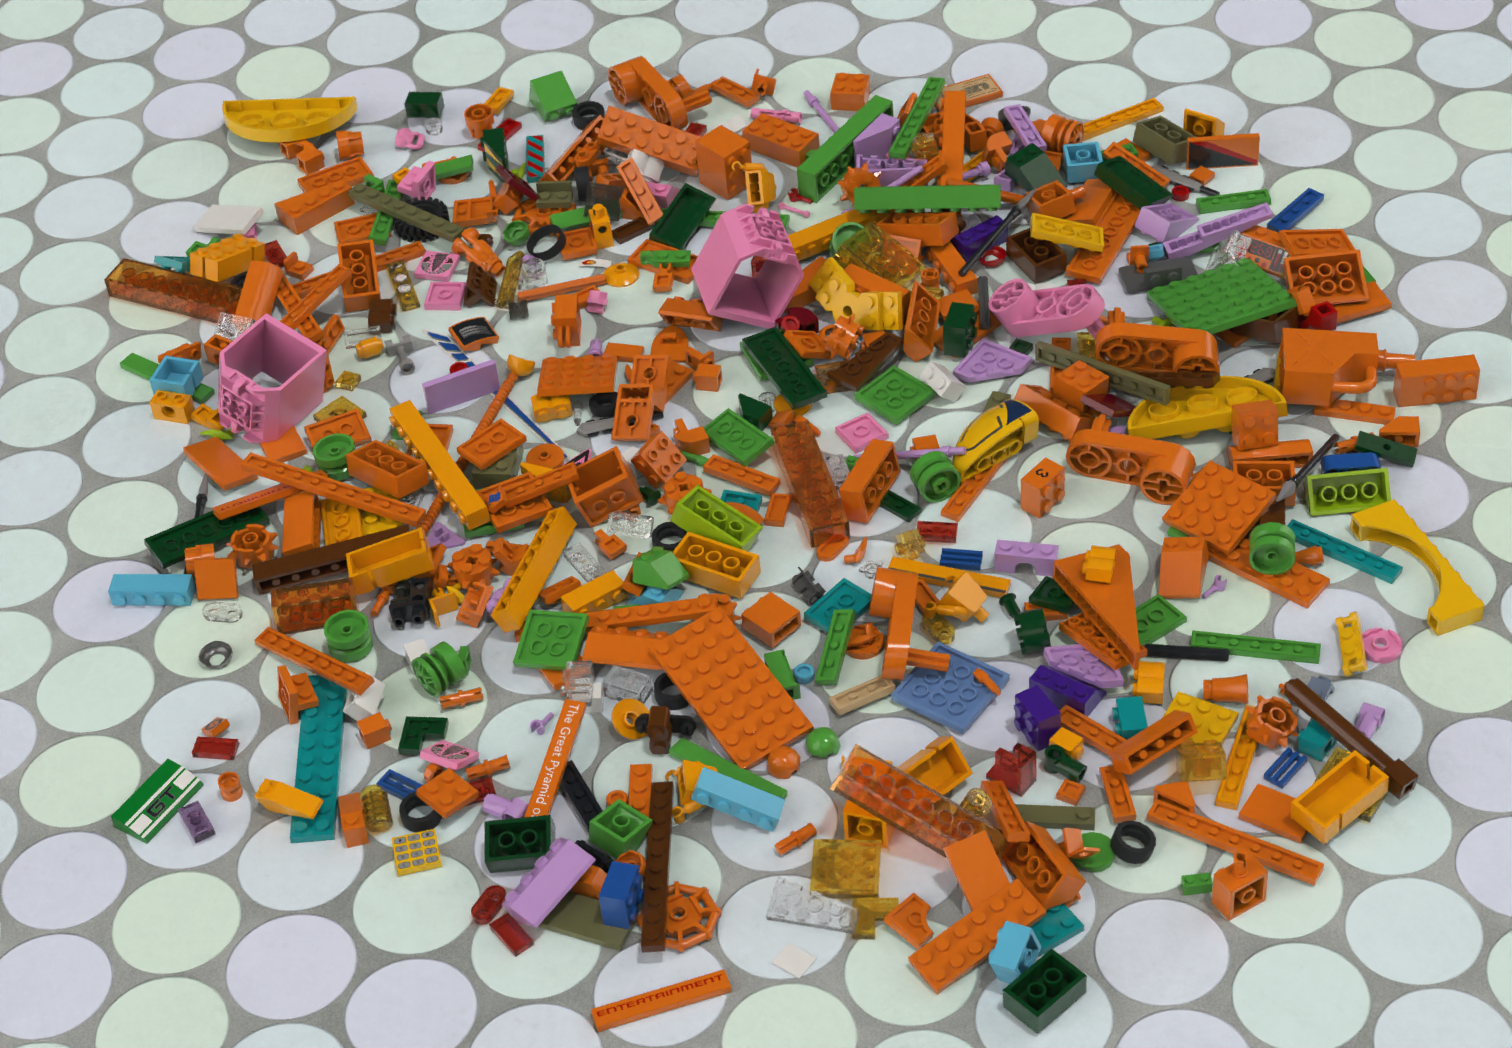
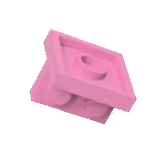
[397,161,436,201]

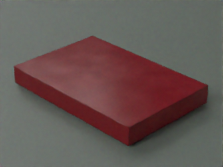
[495,165,539,202]
[1081,394,1136,418]

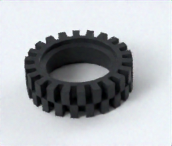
[393,196,450,243]

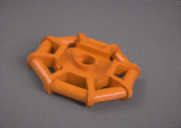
[512,198,577,236]
[636,881,722,953]

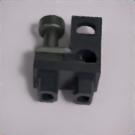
[389,577,433,628]

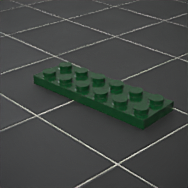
[742,326,827,410]
[144,507,270,569]

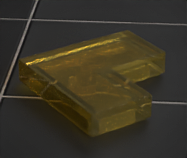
[852,898,899,939]

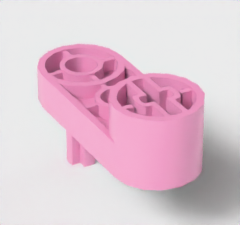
[988,279,1105,339]

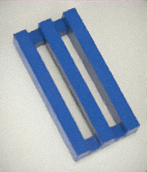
[939,548,983,571]
[1264,747,1307,789]
[376,769,423,800]

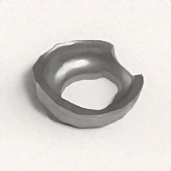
[198,641,233,669]

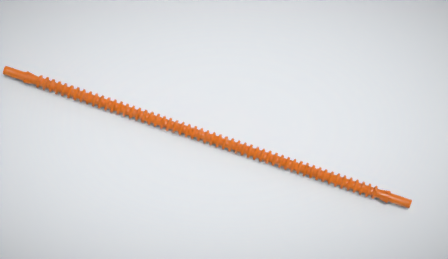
[370,372,519,617]

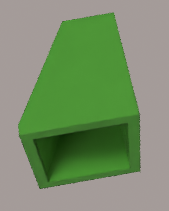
[529,70,577,122]

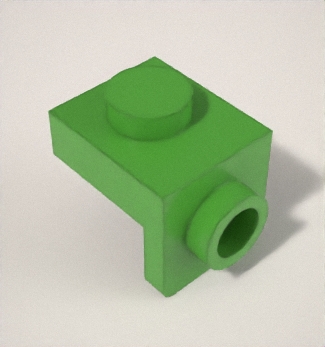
[363,174,385,193]

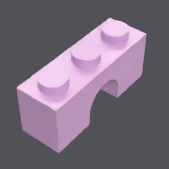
[994,540,1059,577]

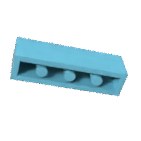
[108,574,196,606]
[691,767,785,832]

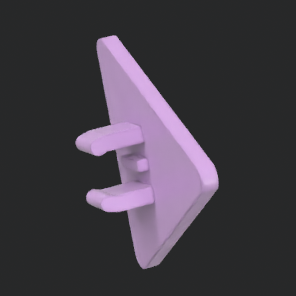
[427,522,465,549]

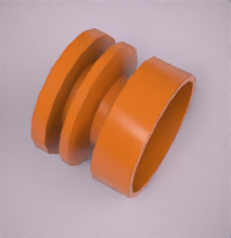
[1041,114,1084,154]

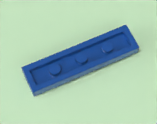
[1267,188,1324,233]

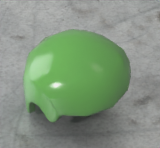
[503,220,530,246]
[805,727,841,759]

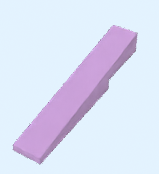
[1163,203,1274,259]

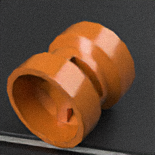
[921,268,940,294]
[217,771,243,802]

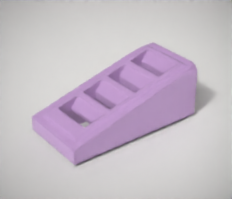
[994,169,1017,192]

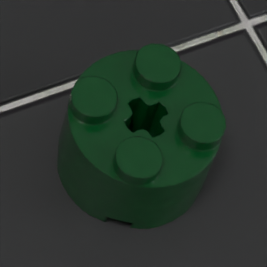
[1013,608,1051,655]

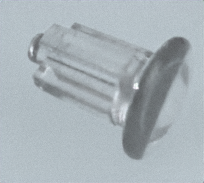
[759,391,776,412]

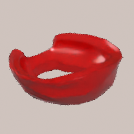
[978,246,1007,268]

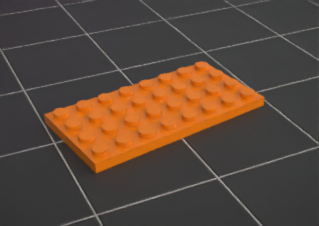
[649,606,814,770]

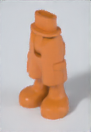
[452,227,505,278]

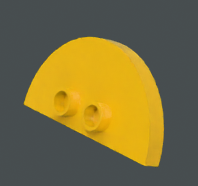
[222,97,358,142]
[1128,376,1288,439]

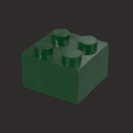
[943,302,978,358]

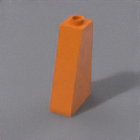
[784,256,826,314]

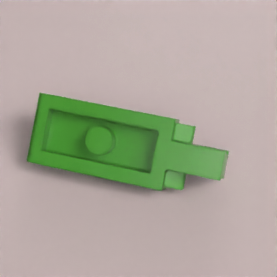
[640,250,691,268]

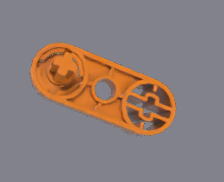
[608,56,712,129]
[1095,307,1220,372]
[1066,414,1196,505]
[869,567,950,681]

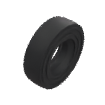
[589,391,618,417]

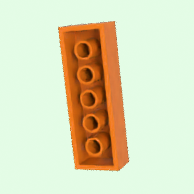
[597,106,701,177]

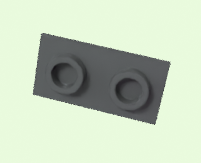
[792,567,826,605]

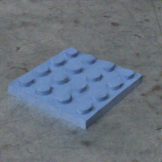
[891,641,1010,734]

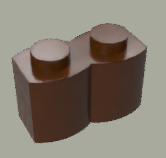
[368,298,397,333]
[647,706,673,755]

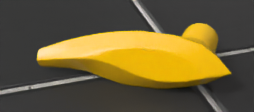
[446,583,465,605]

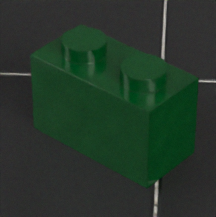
[404,92,444,118]

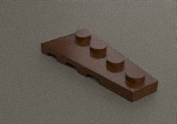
[827,332,904,392]

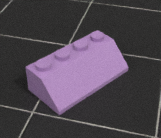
[501,838,596,928]

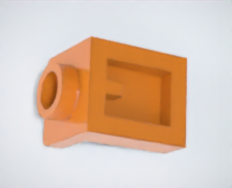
[283,251,314,281]
[685,346,715,370]

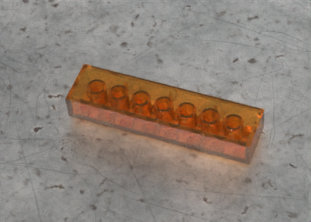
[104,258,243,327]
[770,420,850,548]
[830,744,1009,861]

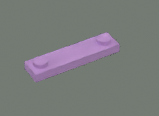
[1003,104,1047,151]

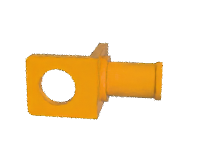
[428,588,459,627]

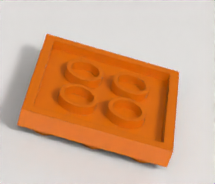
[476,471,553,533]

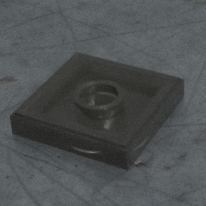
[584,182,623,221]

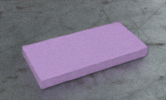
[422,359,500,414]

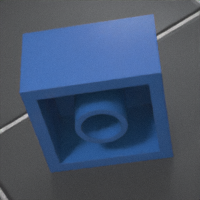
[599,861,644,929]

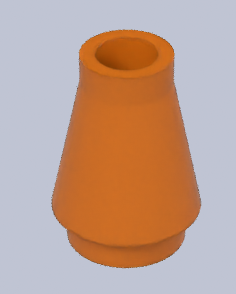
[1295,545,1324,565]

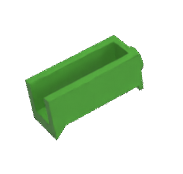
[764,649,801,700]

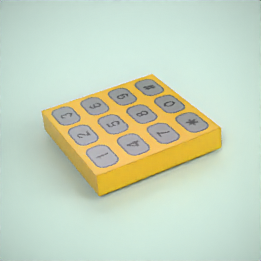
[391,829,442,876]

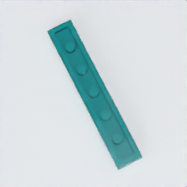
[1287,519,1403,584]

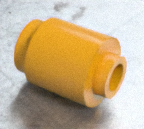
[355,336,384,359]

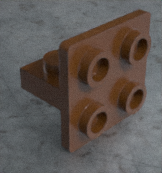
[463,261,497,308]

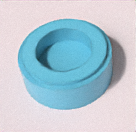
[793,664,815,684]

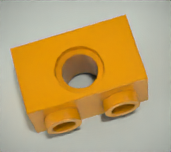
[149,390,195,424]

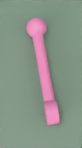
[778,202,810,217]

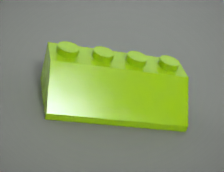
[1303,468,1391,516]
[670,485,763,551]

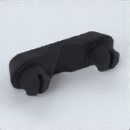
[635,713,697,736]

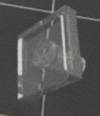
[1205,230,1241,271]
[214,312,255,341]

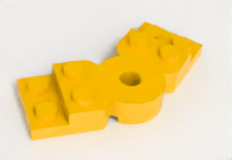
[808,257,903,331]

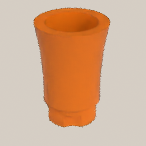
[1203,674,1248,704]

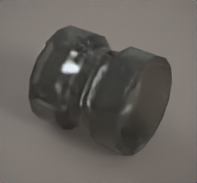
[508,300,529,320]

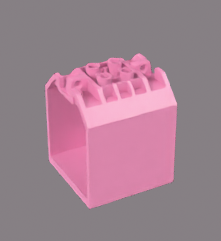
[691,204,804,329]
[218,313,327,443]

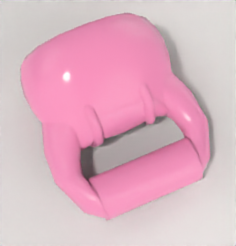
[395,128,425,150]

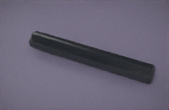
[1144,644,1229,662]

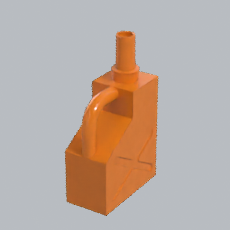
[1279,328,1415,406]

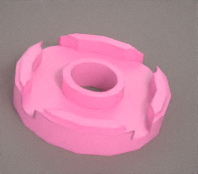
[1362,628,1402,664]

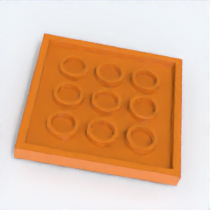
[537,353,618,397]
[1162,460,1277,556]

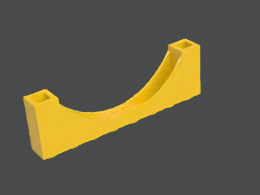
[1350,499,1485,636]

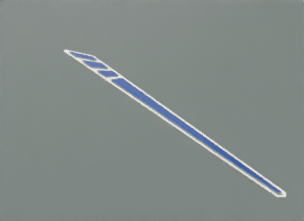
[421,329,570,460]

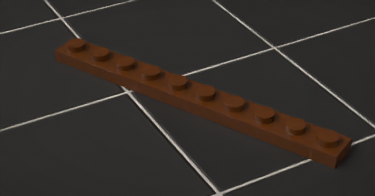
[641,781,674,953]

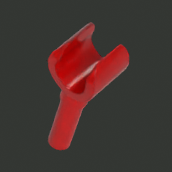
[788,188,812,204]

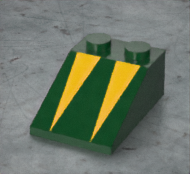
[480,128,509,183]

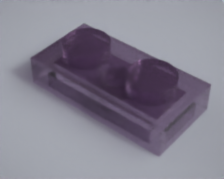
[178,801,216,843]

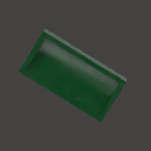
[1094,155,1173,210]
[649,183,716,250]

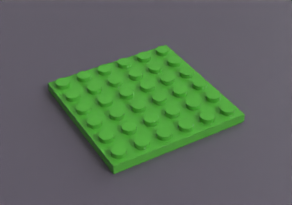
[1146,258,1297,334]

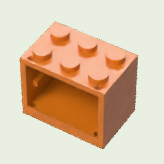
[695,125,752,200]
[568,446,644,528]

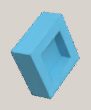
[1148,244,1164,260]

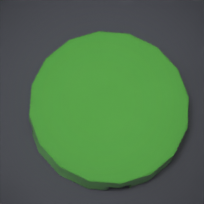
[1071,832,1115,872]

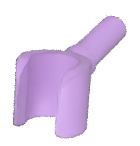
[1202,575,1227,599]
[530,712,554,735]

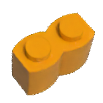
[531,394,573,423]
[1082,545,1117,583]
[1132,661,1165,704]

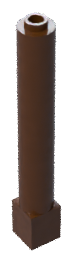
[1284,678,1419,800]

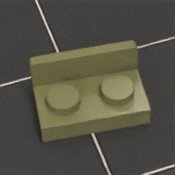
[536,181,573,209]

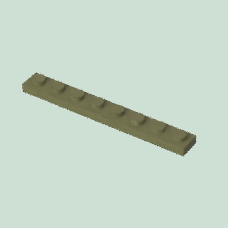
[348,183,465,243]
[1035,341,1170,406]

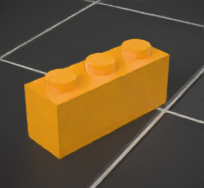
[560,570,627,613]

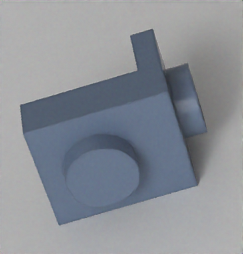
[1307,676,1335,701]

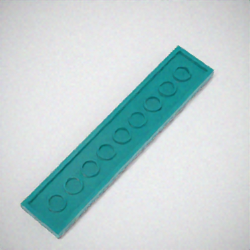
[290,675,347,843]

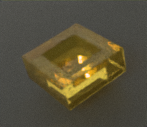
[335,371,361,392]

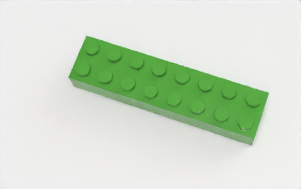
[797,95,894,203]
[854,184,1001,213]

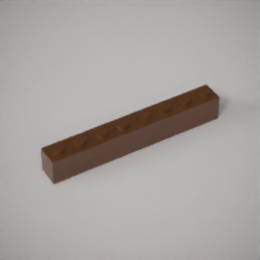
[252,524,411,595]

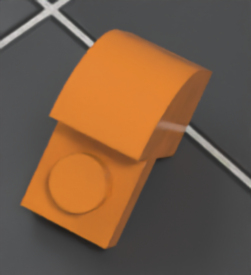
[983,131,1013,173]
[673,418,710,455]
[493,537,529,576]

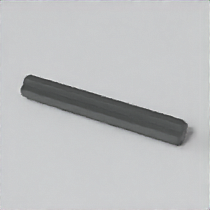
[978,276,991,329]

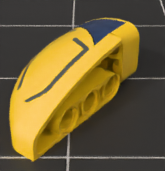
[952,399,1039,483]

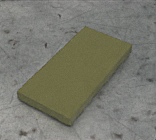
[538,891,639,951]

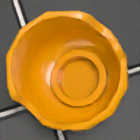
[506,354,535,376]

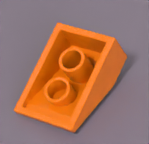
[1159,537,1209,599]

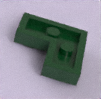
[398,716,449,755]

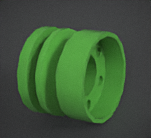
[411,641,467,697]

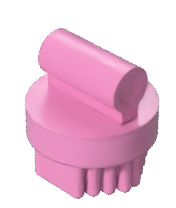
[587,290,608,314]

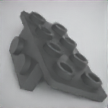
[1119,256,1198,293]

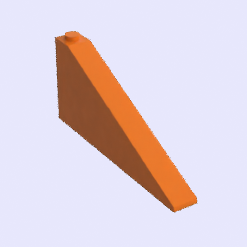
[1053,544,1140,670]

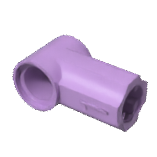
[1355,702,1385,740]
[482,793,528,820]

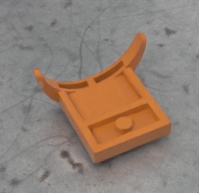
[453,180,499,227]

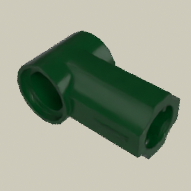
[1044,744,1087,783]

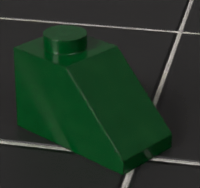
[738,393,773,431]

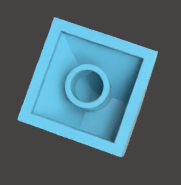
[628,585,684,606]

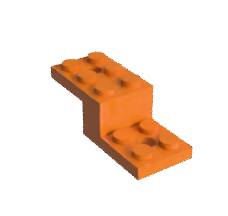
[611,355,672,441]

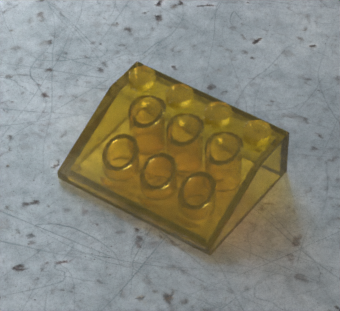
[834,221,927,289]

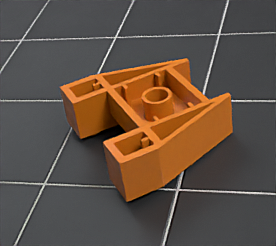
[915,112,987,162]

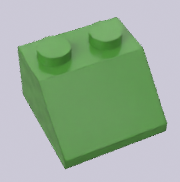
[633,547,689,590]
[589,799,652,858]

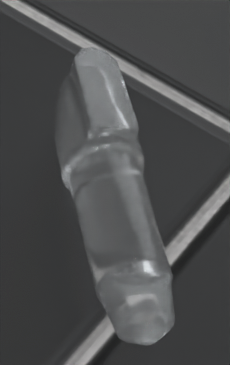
[573,400,583,426]

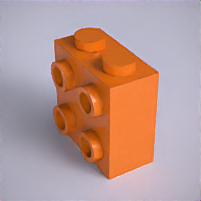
[630,431,687,489]
[741,592,801,648]

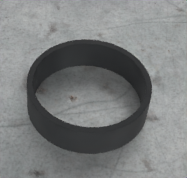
[526,224,566,261]

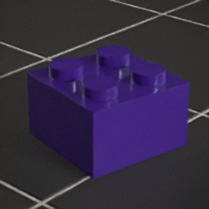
[1014,685,1061,752]

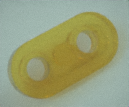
[922,613,955,644]

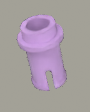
[588,339,603,357]

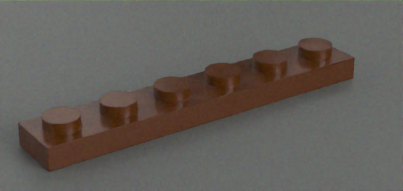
[1111,372,1220,389]

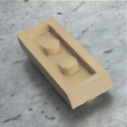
[829,676,896,715]

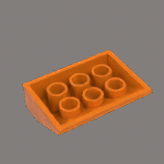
[1282,250,1369,305]

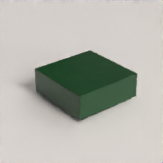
[1009,338,1033,356]

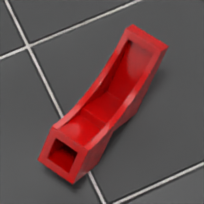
[1297,301,1338,331]

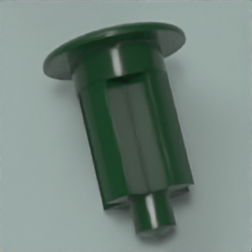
[639,486,661,506]
[999,593,1021,618]

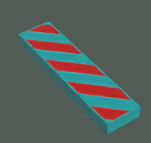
[526,135,545,183]

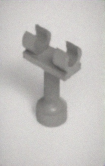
[384,335,415,375]

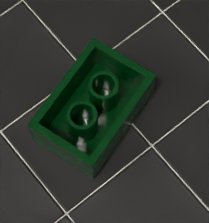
[484,815,556,873]
[1003,948,1087,1034]

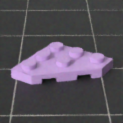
[953,339,1032,383]
[1044,644,1124,689]

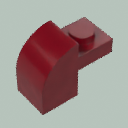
[775,307,819,333]

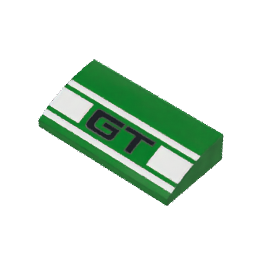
[111,759,204,844]

